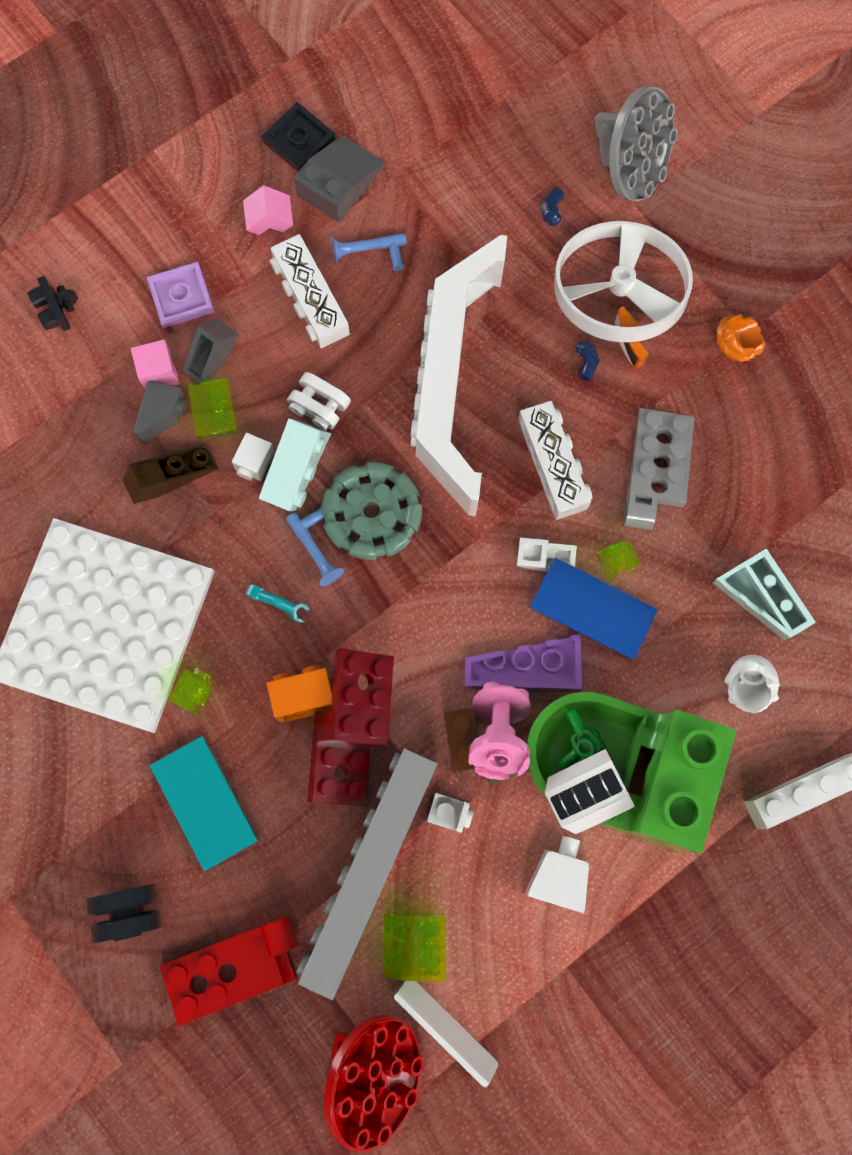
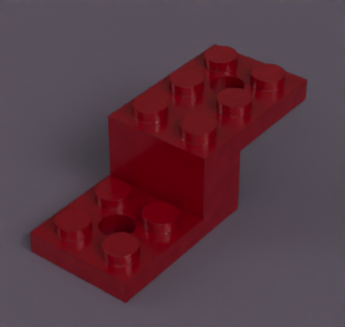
[307,648,394,806]

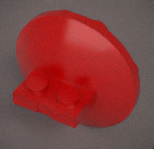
[324,1015,424,1152]

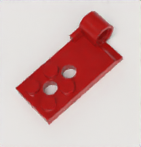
[159,915,299,1027]

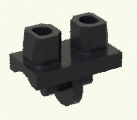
[27,275,78,331]

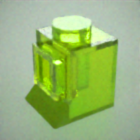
[596,540,640,582]
[168,668,213,718]

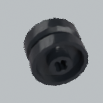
[86,883,162,943]

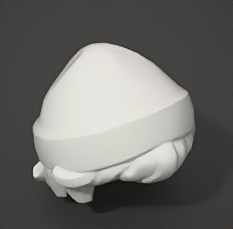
[724,655,780,713]

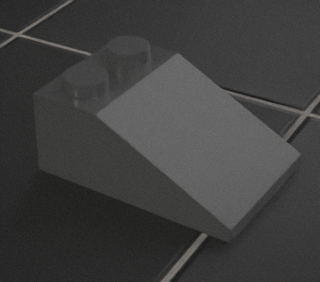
[294,135,385,223]

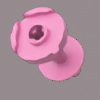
[468,682,531,780]

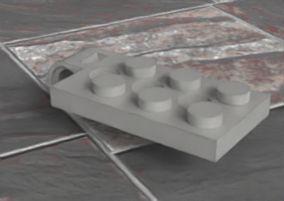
[623,408,694,531]

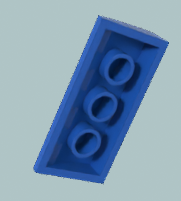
[529,558,658,660]

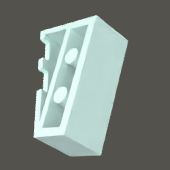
[259,418,331,511]
[713,549,816,640]

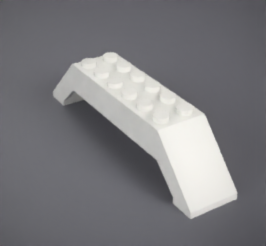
[411,235,507,516]

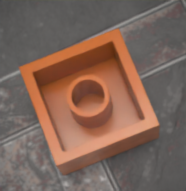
[267,665,333,723]

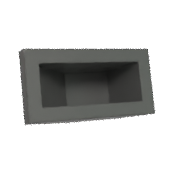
[181,319,238,386]
[133,381,188,443]

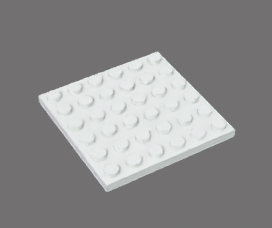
[0,518,215,733]

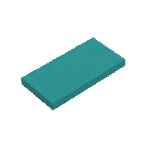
[150,736,259,871]

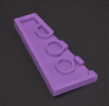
[465,634,582,692]

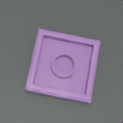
[146,262,215,328]

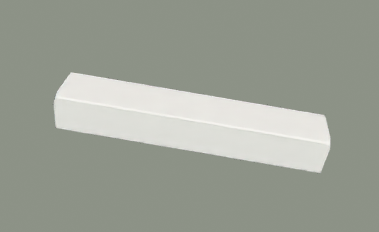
[394,976,498,1087]

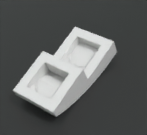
[517,538,577,572]

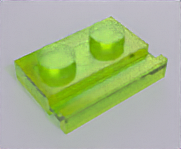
[188,378,238,440]

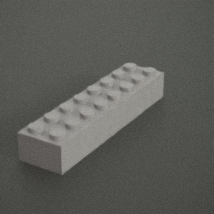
[296,748,437,1001]

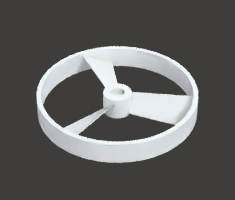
[554,221,693,342]

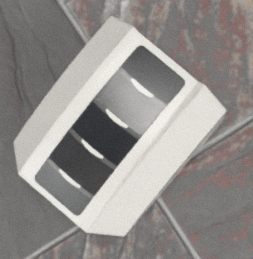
[545,749,635,834]

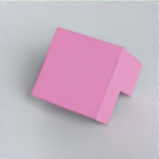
[243,185,293,235]
[131,339,180,390]

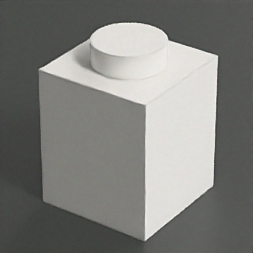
[232,433,275,481]

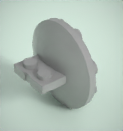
[594,86,678,202]

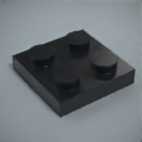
[261,102,336,172]

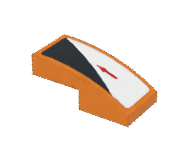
[614,306,649,370]

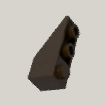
[123,445,218,504]

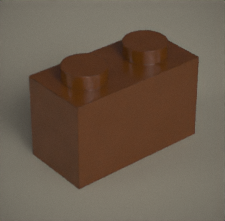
[443,708,478,773]

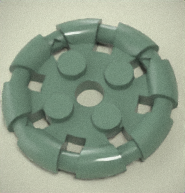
[321,462,422,560]

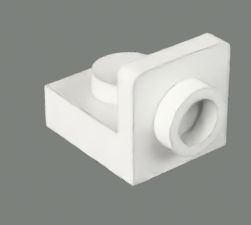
[427,793,474,833]

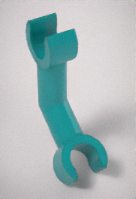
[245,584,310,623]

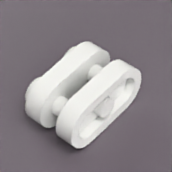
[287,372,351,430]

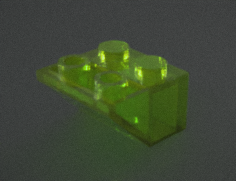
[384,913,446,982]

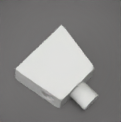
[525,836,589,913]

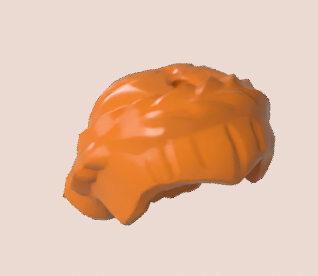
[716,314,765,362]

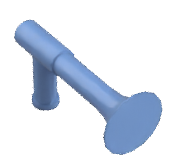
[331,233,407,271]
[286,507,345,586]

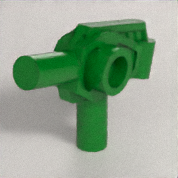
[558,708,614,769]

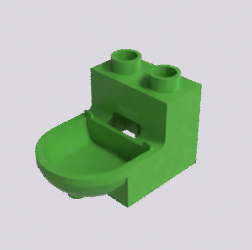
[527,692,737,854]

